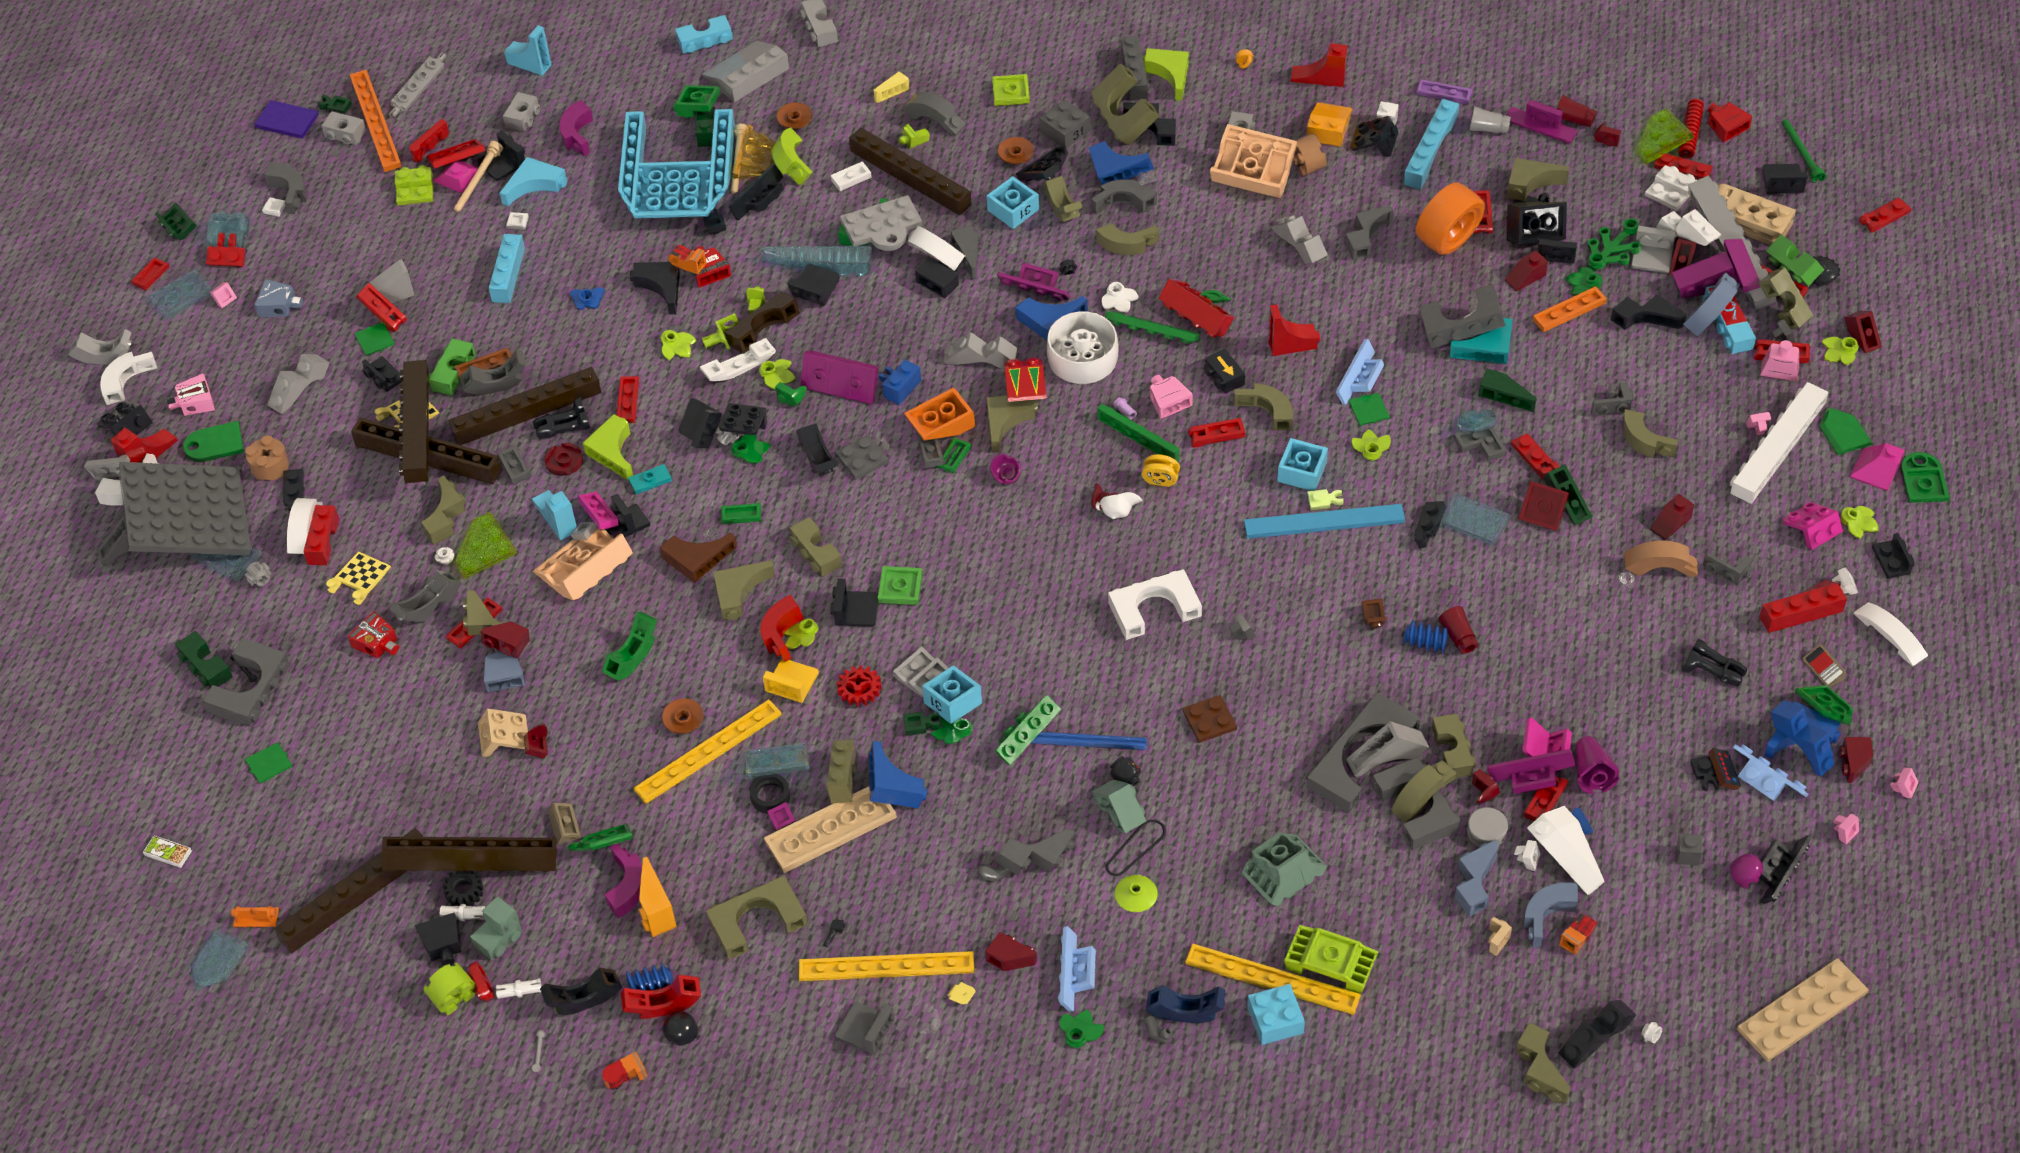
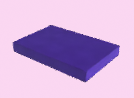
[255,100,319,139]

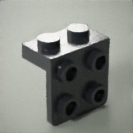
[1350,116,1398,157]
[477,130,525,181]
[1762,164,1808,193]
[788,264,840,306]
[678,398,722,448]
[97,401,153,436]
[719,403,767,435]
[830,579,878,627]

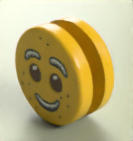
[1142,454,1180,487]

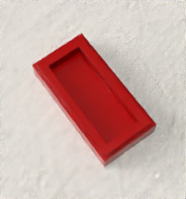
[131,257,170,290]

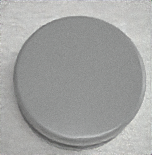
[1467,807,1508,847]

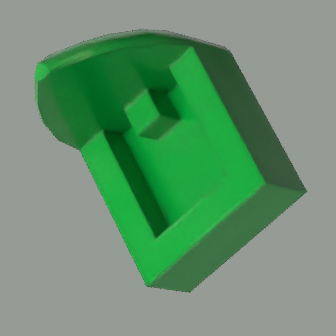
[775,382,807,408]

